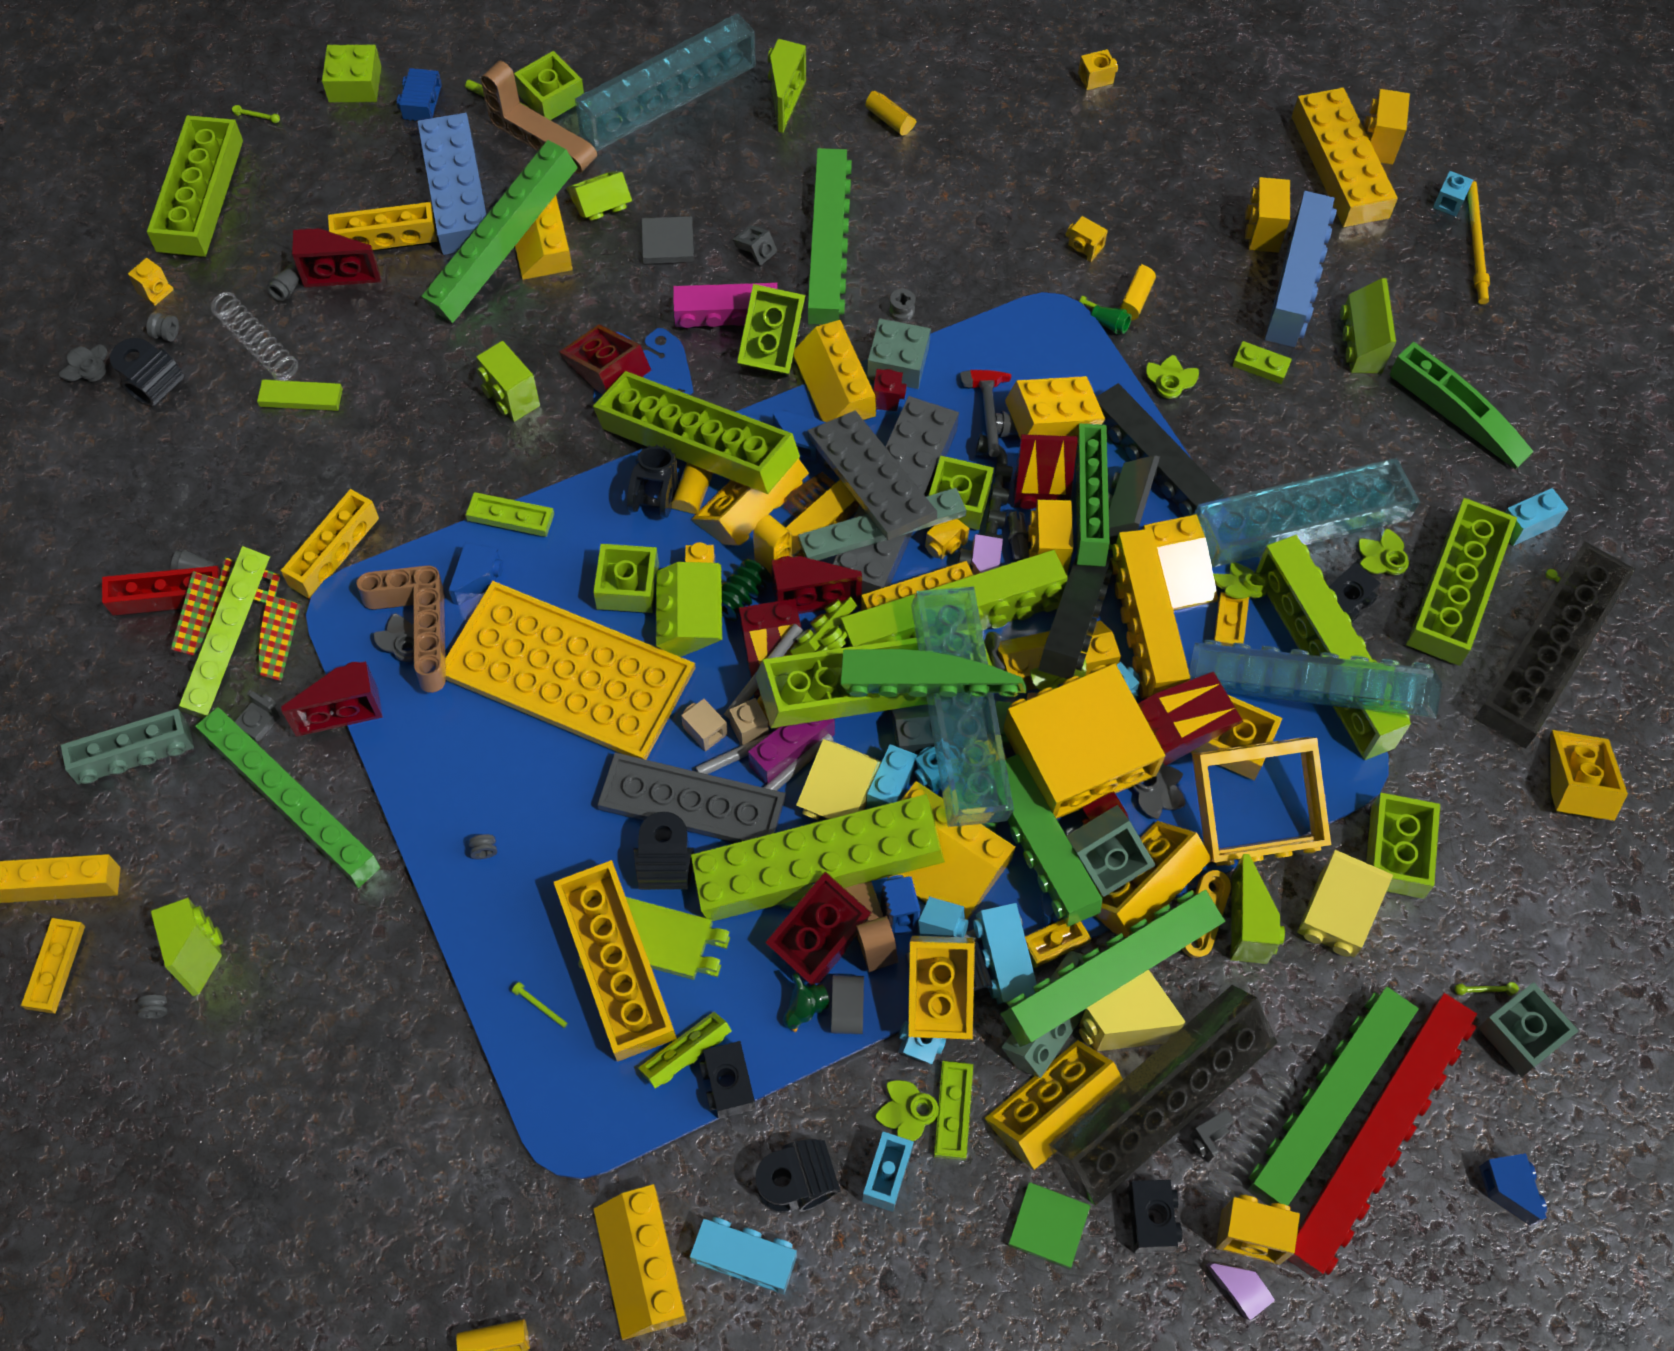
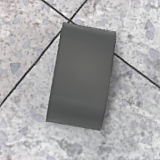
[831,975,864,1034]

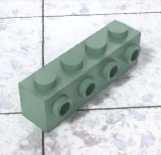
[61,709,194,784]
[1002,951,1086,1078]

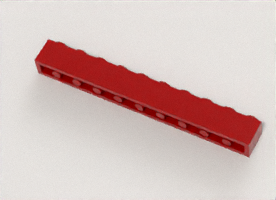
[1287,993,1477,1280]

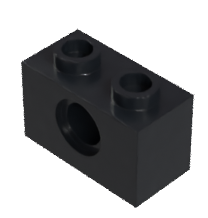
[1328,562,1381,623]
[699,1041,756,1119]
[1127,1179,1182,1254]

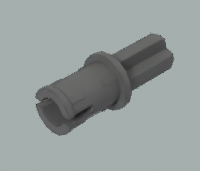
[1007,511,1029,562]

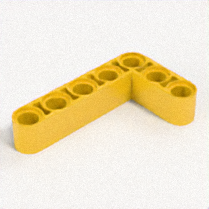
[753,480,860,577]

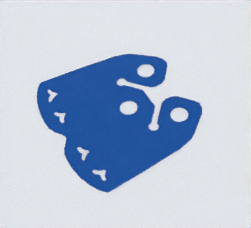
[593,328,694,403]

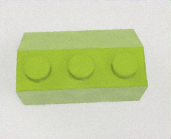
[1340,278,1396,373]
[656,562,722,657]
[151,898,223,996]

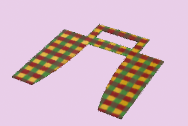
[171,557,301,681]

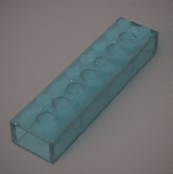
[575,13,756,151]
[1194,458,1420,568]
[911,587,1014,827]
[1189,640,1442,718]

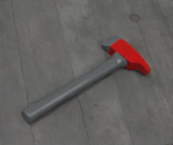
[960,370,1012,457]

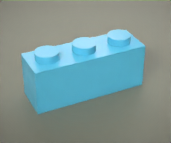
[973,903,1037,1005]
[690,1217,797,1295]

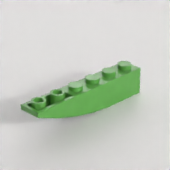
[1389,342,1533,470]
[841,649,1026,697]

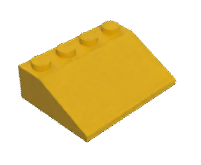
[887,781,1015,920]

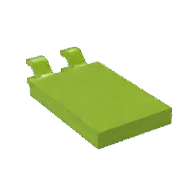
[626,897,730,980]

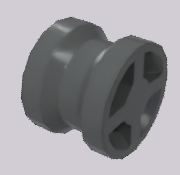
[889,288,916,322]
[147,312,179,342]

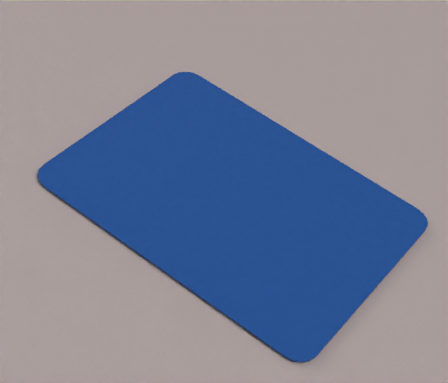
[306,292,1389,1180]

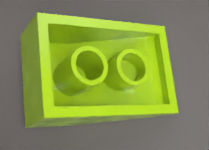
[767,39,806,133]
[1230,854,1285,964]

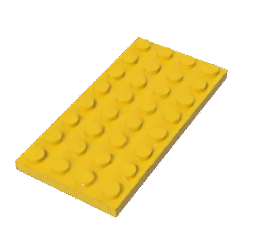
[445,581,696,760]

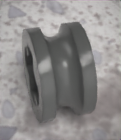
[468,834,497,859]
[138,995,167,1019]

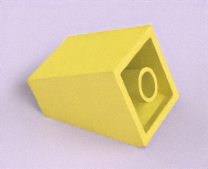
[797,739,882,820]
[1297,850,1393,958]
[1079,970,1185,1051]

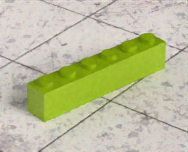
[177,546,270,719]

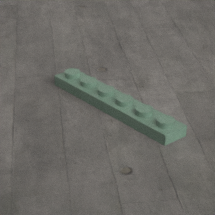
[798,488,966,560]

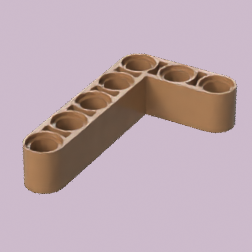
[481,61,597,174]
[357,566,446,693]
[845,881,898,972]

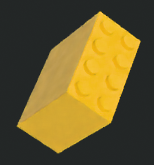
[1003,663,1166,819]

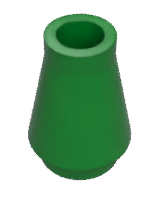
[1091,305,1132,334]

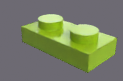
[1233,341,1292,384]

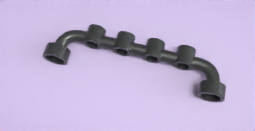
[957,434,1013,568]

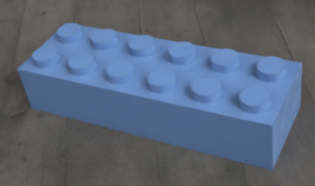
[418,113,487,255]
[1265,191,1337,347]

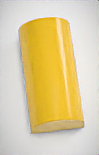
[865,91,917,135]
[1120,264,1156,321]
[672,462,713,514]
[1025,919,1091,968]
[456,1319,530,1351]

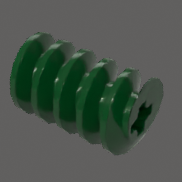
[722,559,772,622]

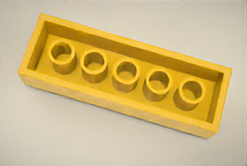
[1292,88,1398,227]
[1109,529,1191,699]
[554,860,677,1062]

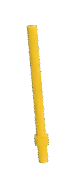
[1467,181,1490,304]

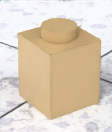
[729,698,769,746]
[681,699,728,752]

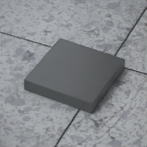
[642,216,694,264]

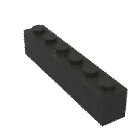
[1096,383,1224,521]
[1038,555,1113,679]

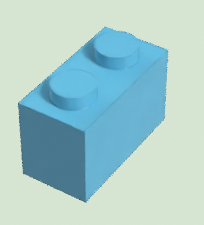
[1505,488,1568,546]
[866,744,917,809]
[862,1132,914,1212]

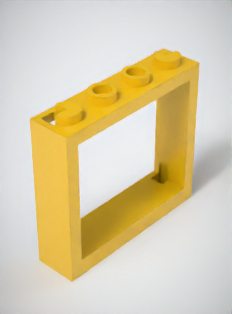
[1192,737,1331,866]

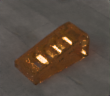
[784,472,836,518]

